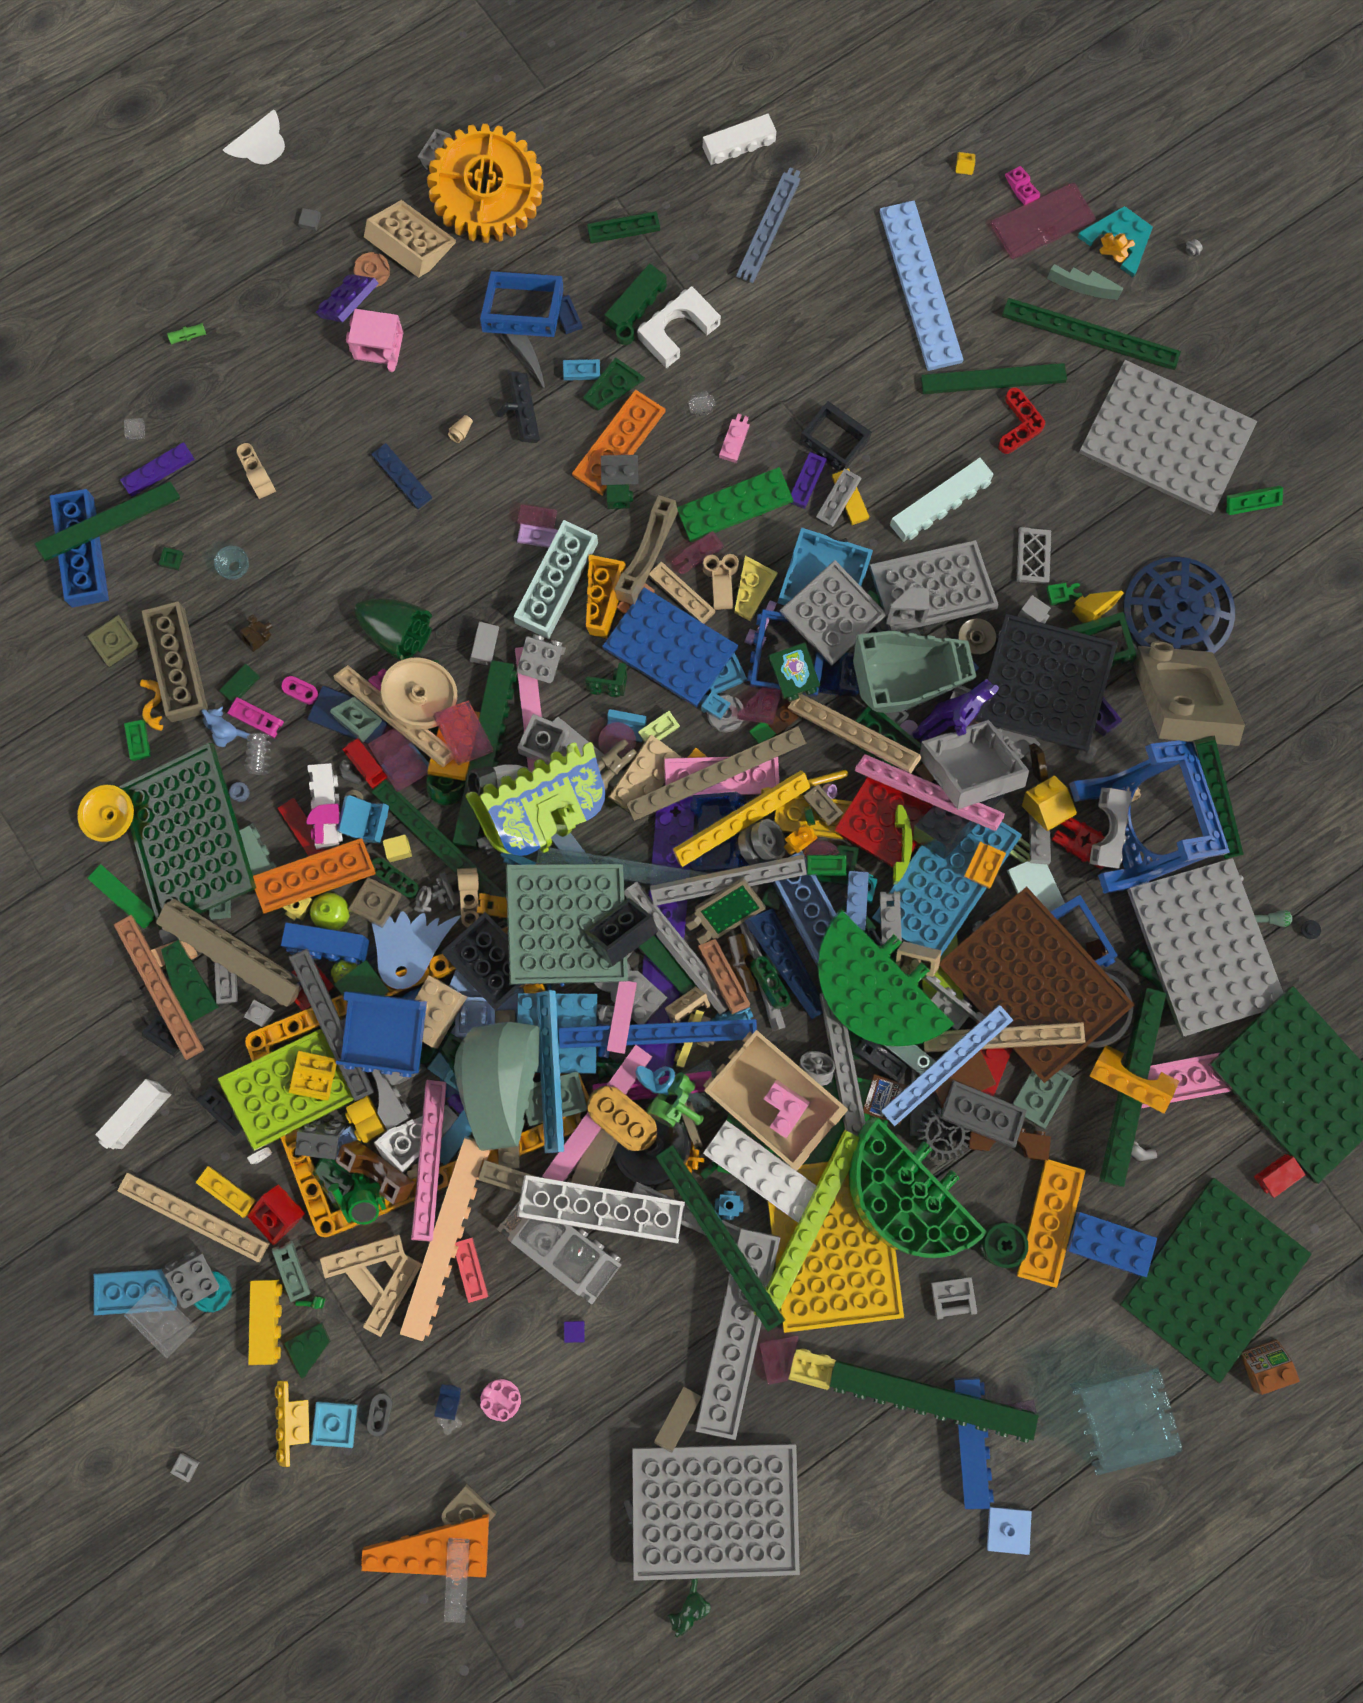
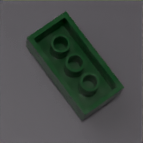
[854,706,922,774]

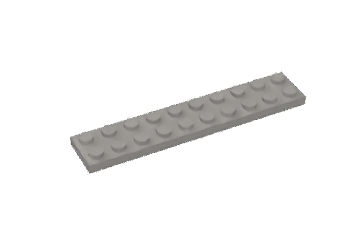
[695,1228,780,1440]

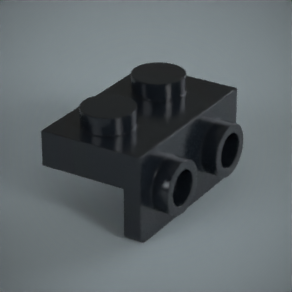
[142,1011,180,1057]

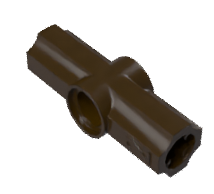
[727,934,757,993]

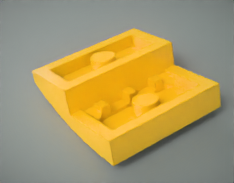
[289,1051,337,1101]

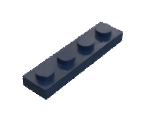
[372,443,432,509]

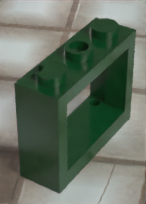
[1068,612,1136,668]

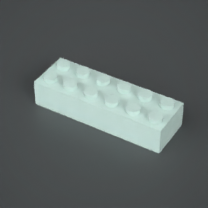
[513,520,598,639]

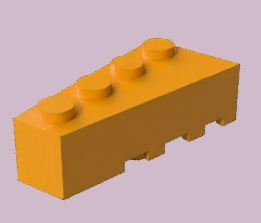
[586,554,627,639]

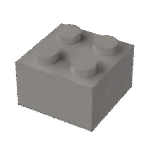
[517,714,569,765]

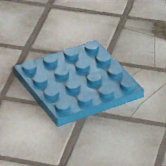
[517,993,597,1074]

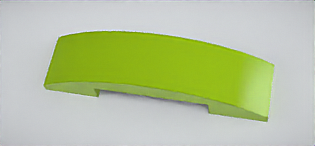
[893,805,912,885]

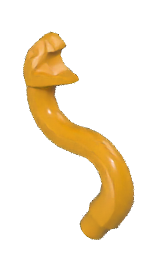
[140,679,163,731]

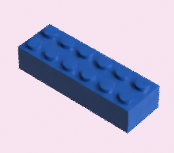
[50,489,109,608]

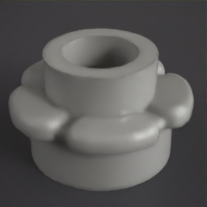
[1186,239,1203,256]

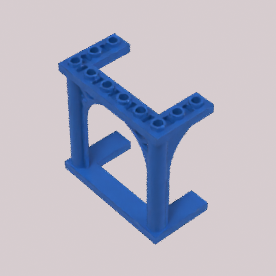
[1069,740,1229,893]

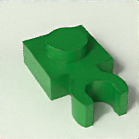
[1046,583,1082,606]

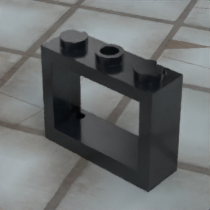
[800,401,872,471]

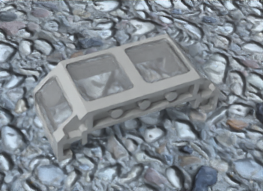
[497,1201,622,1304]

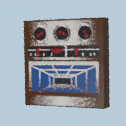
[863,1075,907,1125]

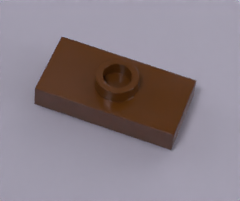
[765,701,801,736]

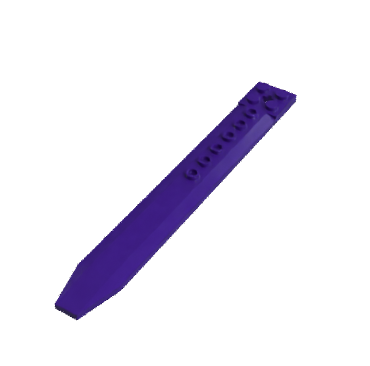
[637,797,696,1099]

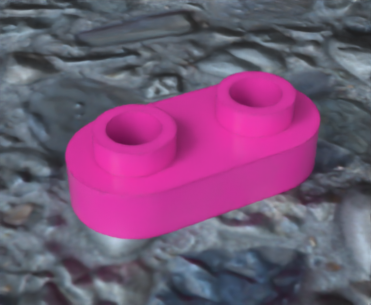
[282,676,319,705]

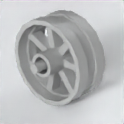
[799,1051,835,1086]

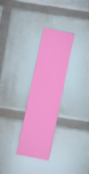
[607,981,637,1054]

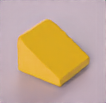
[956,152,975,175]

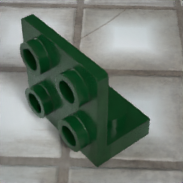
[585,663,627,698]

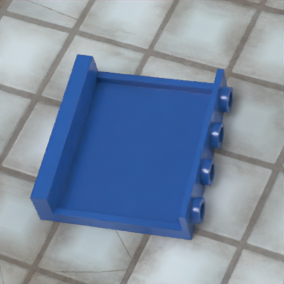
[336,991,427,1077]

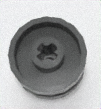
[738,819,786,865]

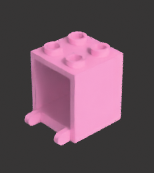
[346,309,403,372]

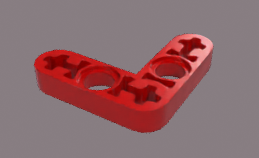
[998,388,1045,454]

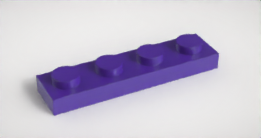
[120,442,195,497]

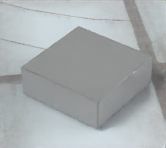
[170,1453,200,1482]

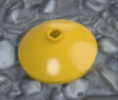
[78,785,134,842]

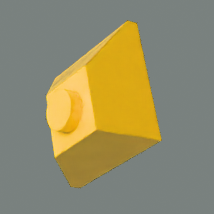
[1072,590,1124,623]

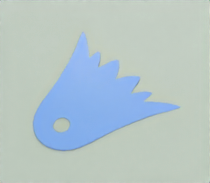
[371,911,461,989]

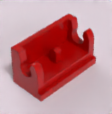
[1254,1154,1305,1198]

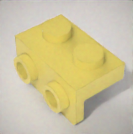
[789,1349,836,1390]

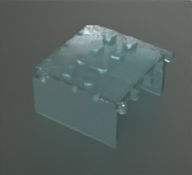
[1070,1364,1182,1475]

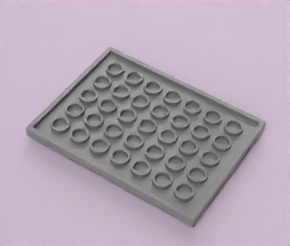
[1079,360,1257,515]
[1127,858,1283,1037]
[632,1443,800,1581]

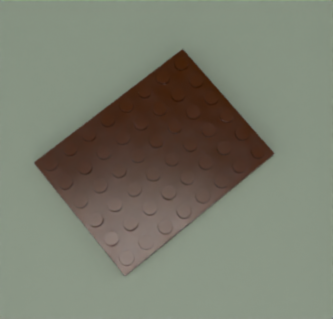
[939,886,1134,1083]

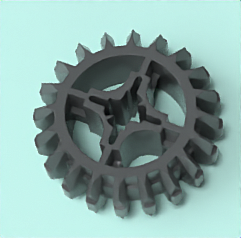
[916,1107,971,1161]

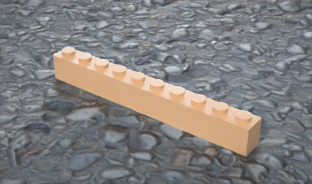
[400,1136,490,1341]

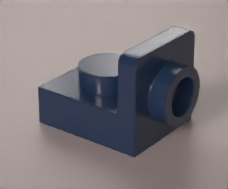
[435,1384,461,1420]

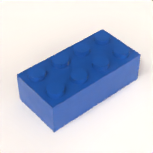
[281,923,370,965]
[1066,1212,1157,1277]

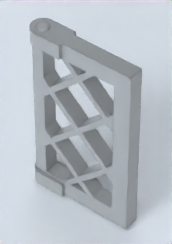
[1016,527,1051,584]

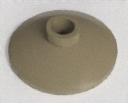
[958,618,996,655]

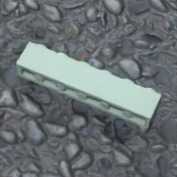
[890,458,993,542]

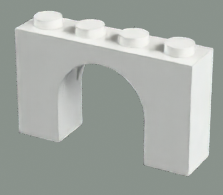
[638,286,721,368]

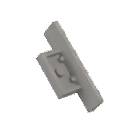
[922,975,985,1030]

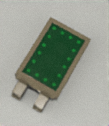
[685,877,765,944]

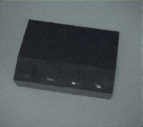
[441,912,527,1010]

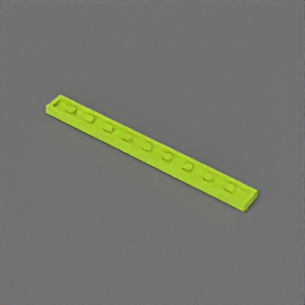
[754,1130,859,1316]

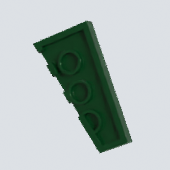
[161,940,219,1023]

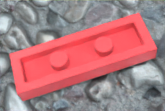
[455,1238,489,1303]

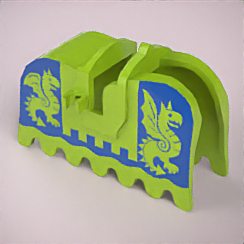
[466,742,605,856]

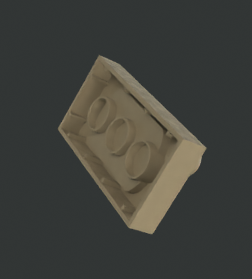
[1133,641,1245,746]

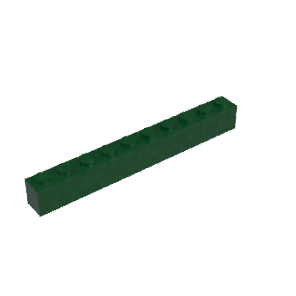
[453,660,518,850]
[1099,988,1166,1187]
[830,1360,1039,1443]

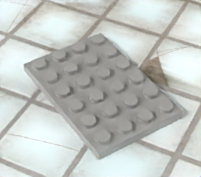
[869,540,999,631]

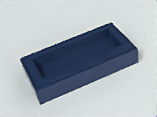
[558,295,583,334]

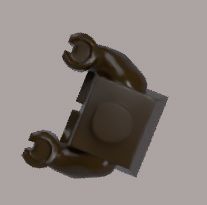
[240,614,273,652]

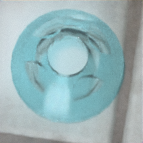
[214,546,249,580]

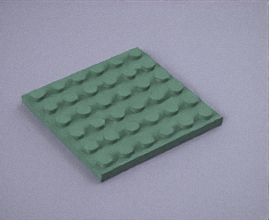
[506,864,628,985]

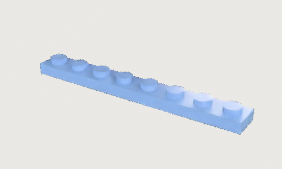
[881,1005,1013,1126]

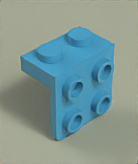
[337,795,389,843]

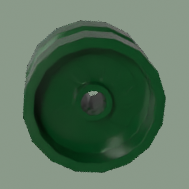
[980,1223,1028,1268]

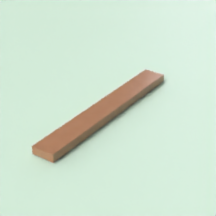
[113,915,204,1060]

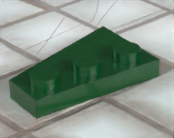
[583,357,645,411]

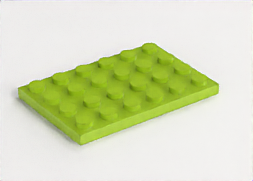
[218,1028,354,1151]

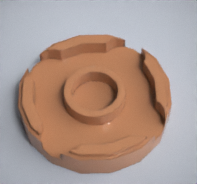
[354,252,390,287]

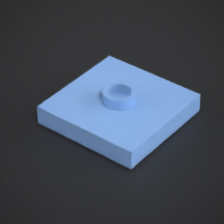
[987,1506,1032,1555]

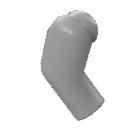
[1131,1141,1157,1161]

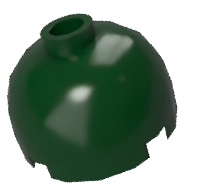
[426,775,465,806]

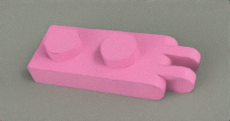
[719,414,750,463]

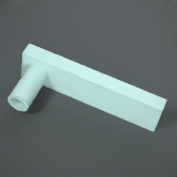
[884,1045,935,1075]

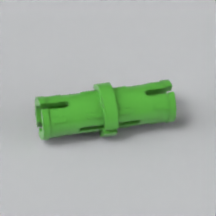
[167,323,206,345]

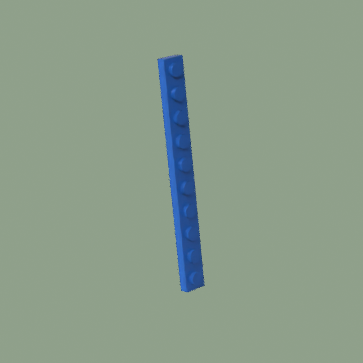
[559,1019,757,1049]

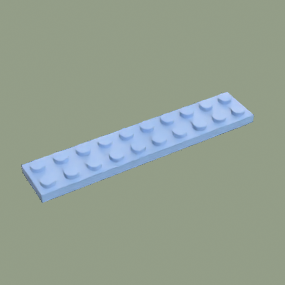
[880,201,963,371]

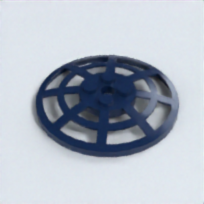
[1123,557,1235,653]

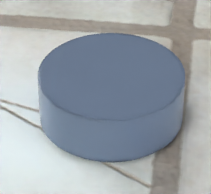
[229,782,250,802]

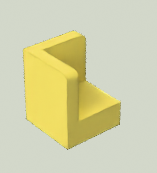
[383,835,412,862]

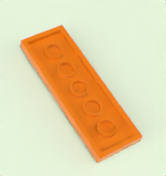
[572,389,665,496]
[253,838,376,913]

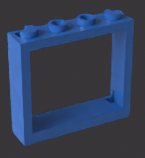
[480,271,564,337]
[747,610,824,697]
[1051,895,1117,968]

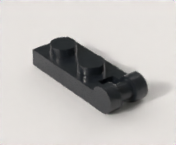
[852,1037,908,1083]
[196,1084,243,1137]

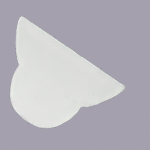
[223,110,285,164]

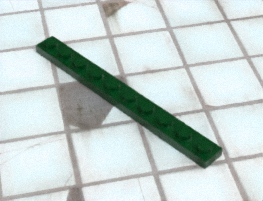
[1002,298,1181,370]
[372,779,508,924]
[656,1145,786,1332]

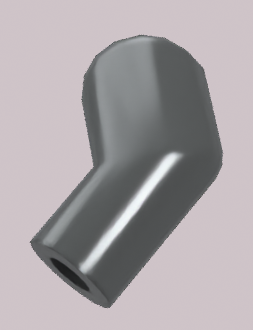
[339,759,363,785]

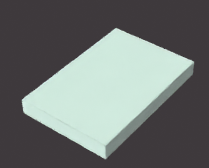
[1007,860,1065,912]

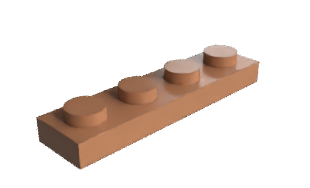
[698,939,750,1014]

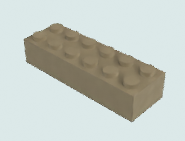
[142,601,208,722]

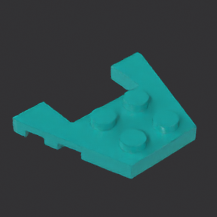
[1078,206,1153,278]

